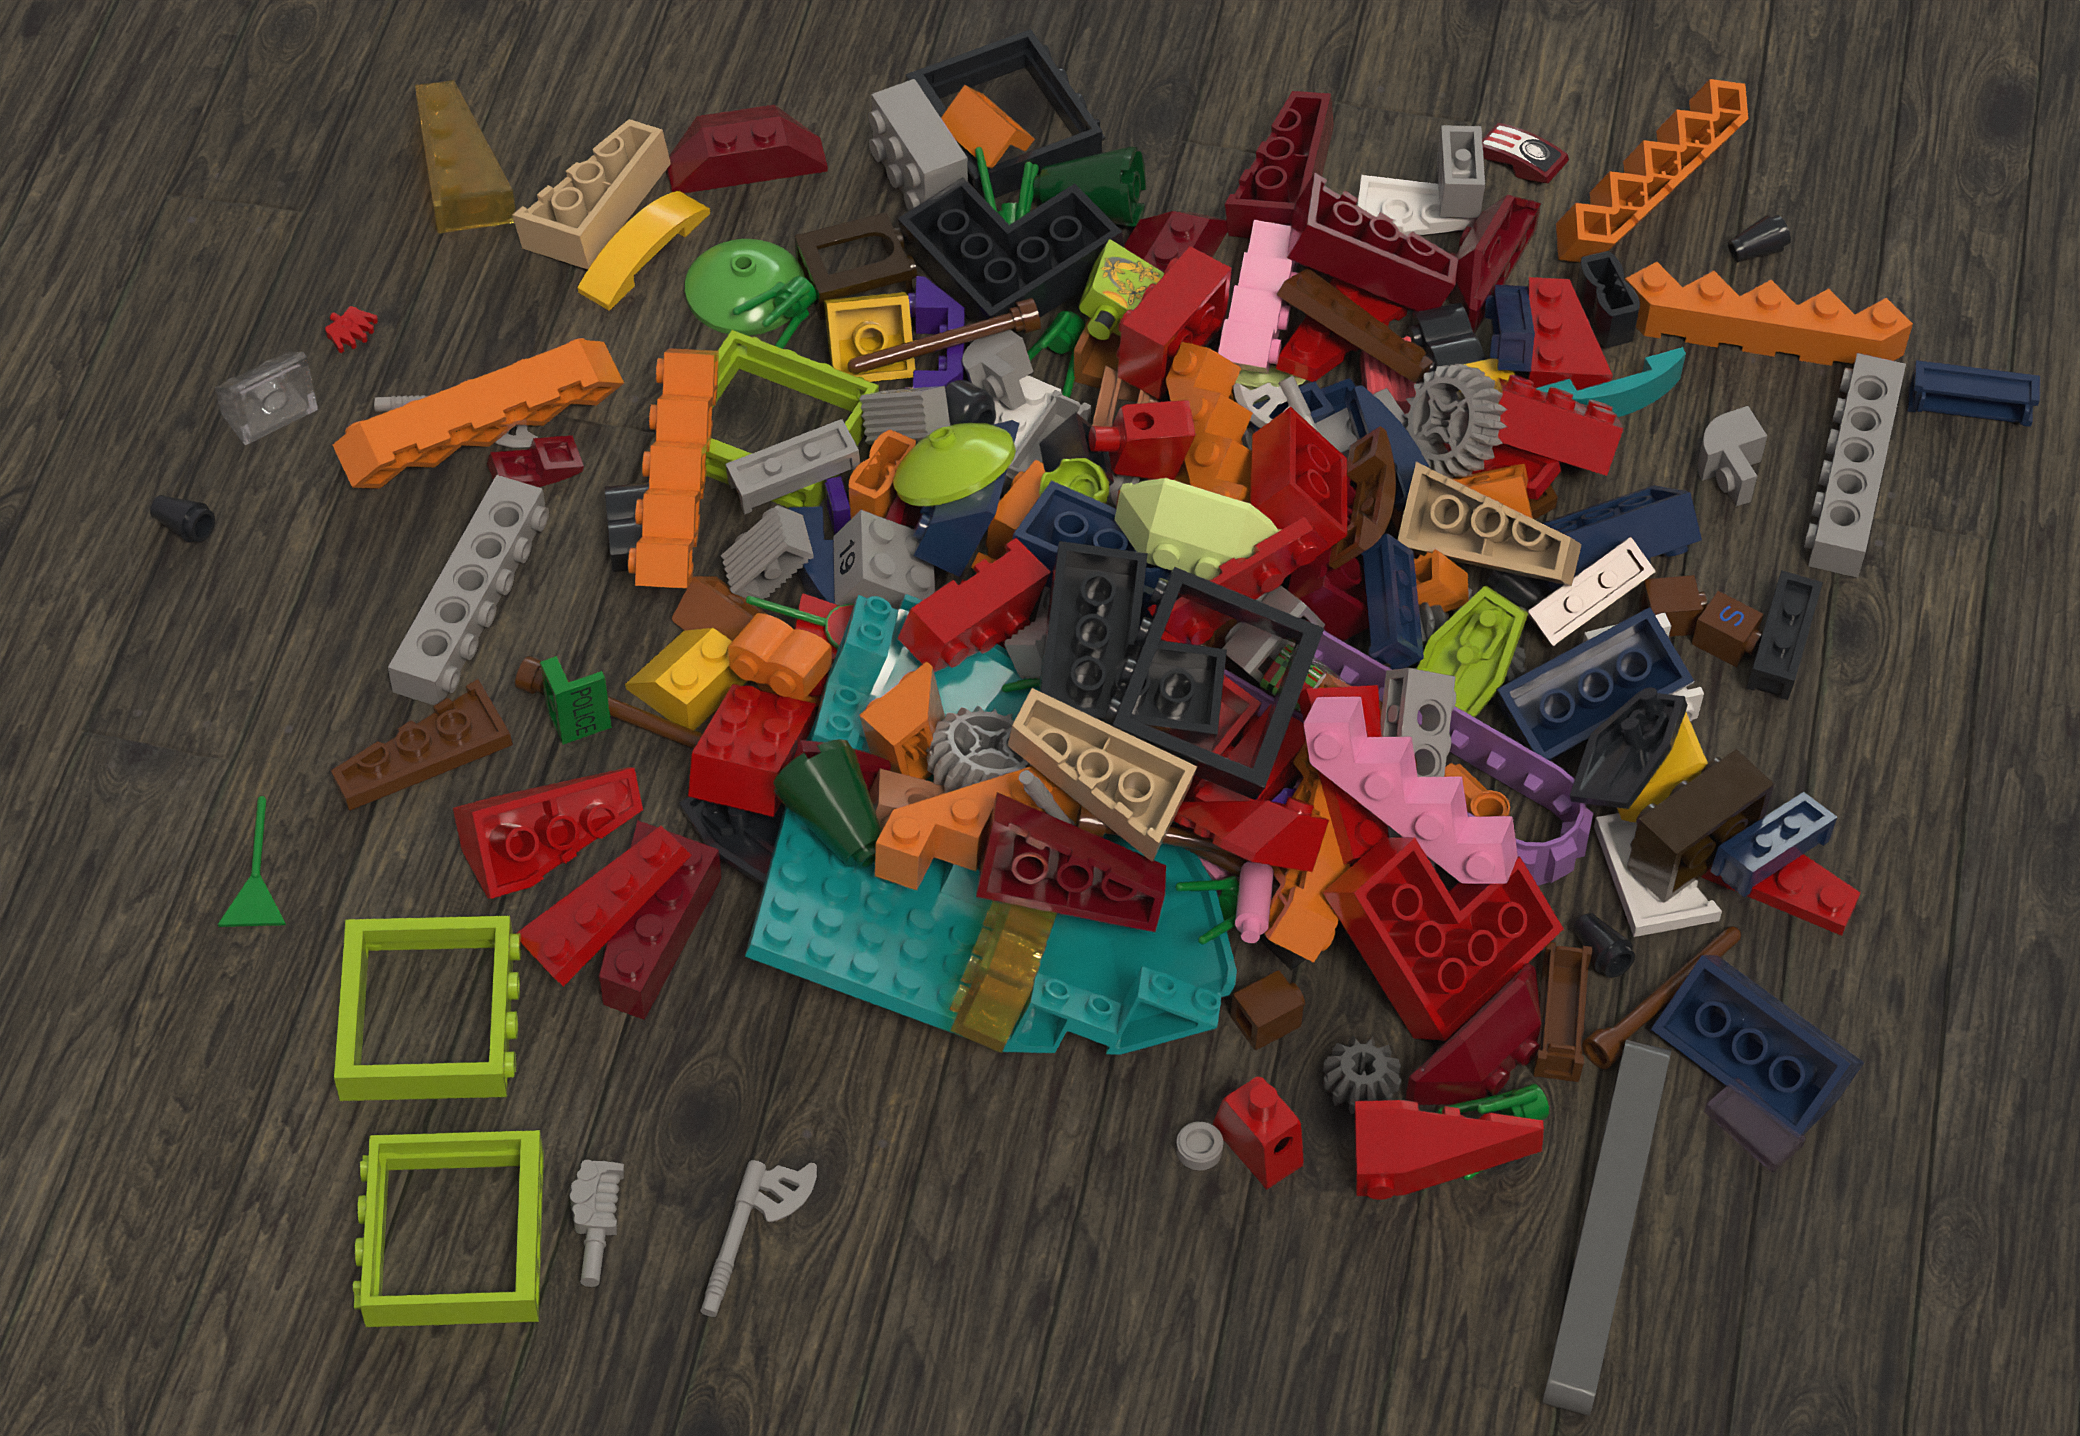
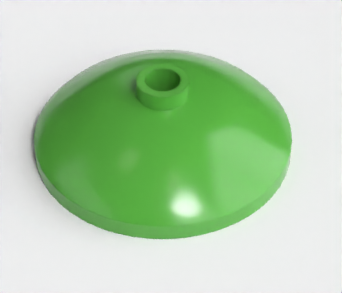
[685,239,805,336]

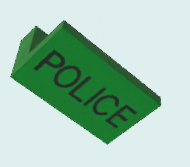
[540,656,612,745]

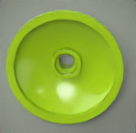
[893,423,1016,506]

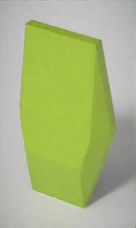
[1417,586,1528,717]

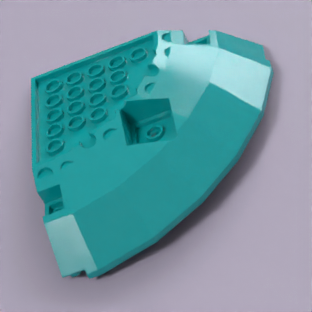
[745,594,1237,1055]

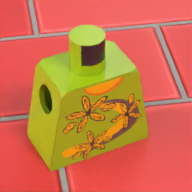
[1079,239,1164,340]

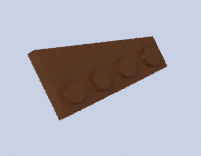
[1277,268,1433,383]
[331,679,513,811]

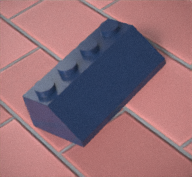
[912,420,1020,577]
[1012,480,1181,631]
[1534,485,1702,594]
[1495,607,1694,761]
[1651,955,1864,1139]

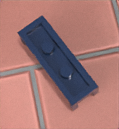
[1485,285,1535,372]
[1907,360,2040,427]
[1361,533,1424,670]
[1710,792,1837,897]

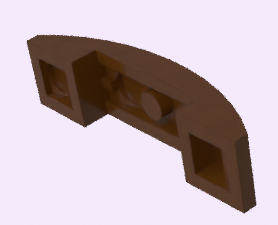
[1329,426,1396,570]

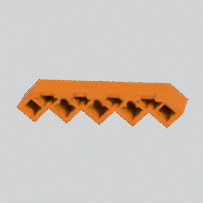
[1556,79,1748,262]
[1625,262,1913,366]
[333,338,624,489]
[1166,342,1253,504]
[628,348,719,588]
[1264,673,1382,962]
[875,766,1080,890]

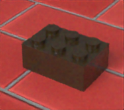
[1627,749,1774,903]

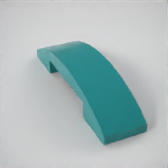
[1536,347,1686,417]

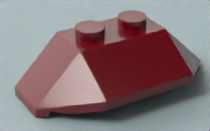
[667,104,828,193]
[1447,194,1541,334]
[1124,211,1228,273]
[1405,963,1541,1105]

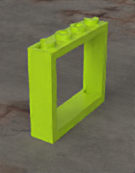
[706,330,879,508]
[334,916,521,1101]
[353,1130,544,1327]

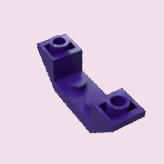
[905,276,964,389]

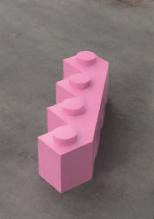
[1218,220,1299,374]
[1304,697,1518,884]

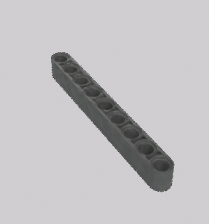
[1542,1039,1671,1416]

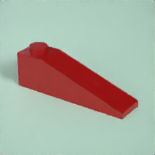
[453,767,643,899]
[1173,797,1329,872]
[1355,1100,1544,1200]

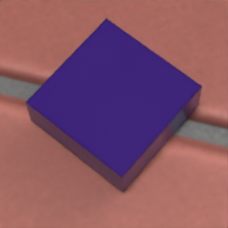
[825,476,851,534]

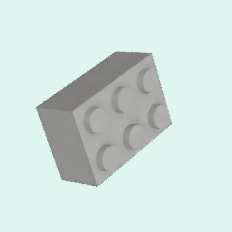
[868,79,968,211]

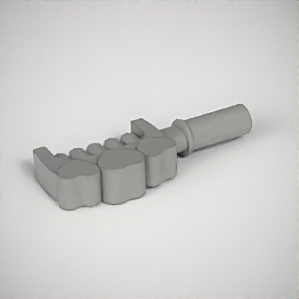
[570,1160,624,1287]

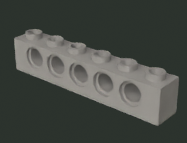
[1804,353,1906,578]
[388,475,549,706]
[1381,668,1456,869]

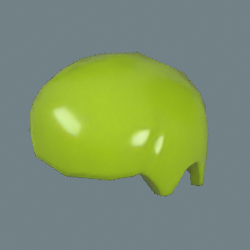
[1039,458,1109,504]

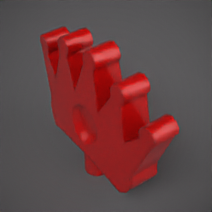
[325,306,378,353]

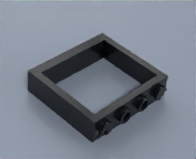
[906,29,1105,199]
[1104,566,1325,800]

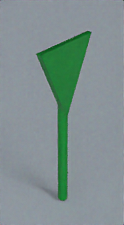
[218,796,286,927]

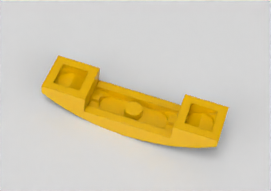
[577,191,710,311]

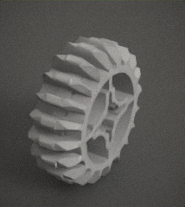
[1401,364,1508,478]
[926,705,1032,793]

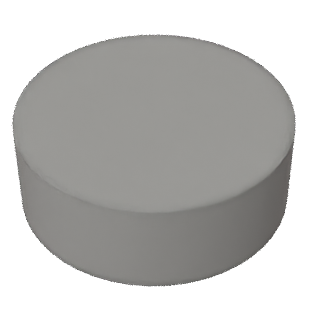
[1176,1122,1223,1170]

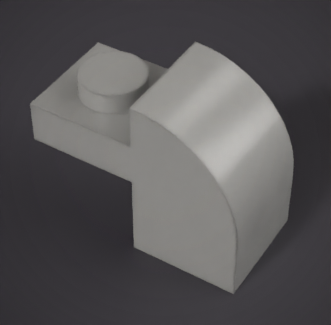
[962,330,1033,410]
[1698,406,1767,506]

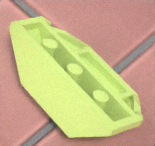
[1114,478,1282,581]

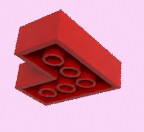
[1323,837,1564,1041]

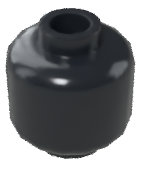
[945,380,996,425]

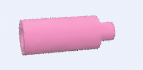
[1235,861,1274,943]

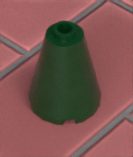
[1034,147,1146,227]
[773,739,882,869]

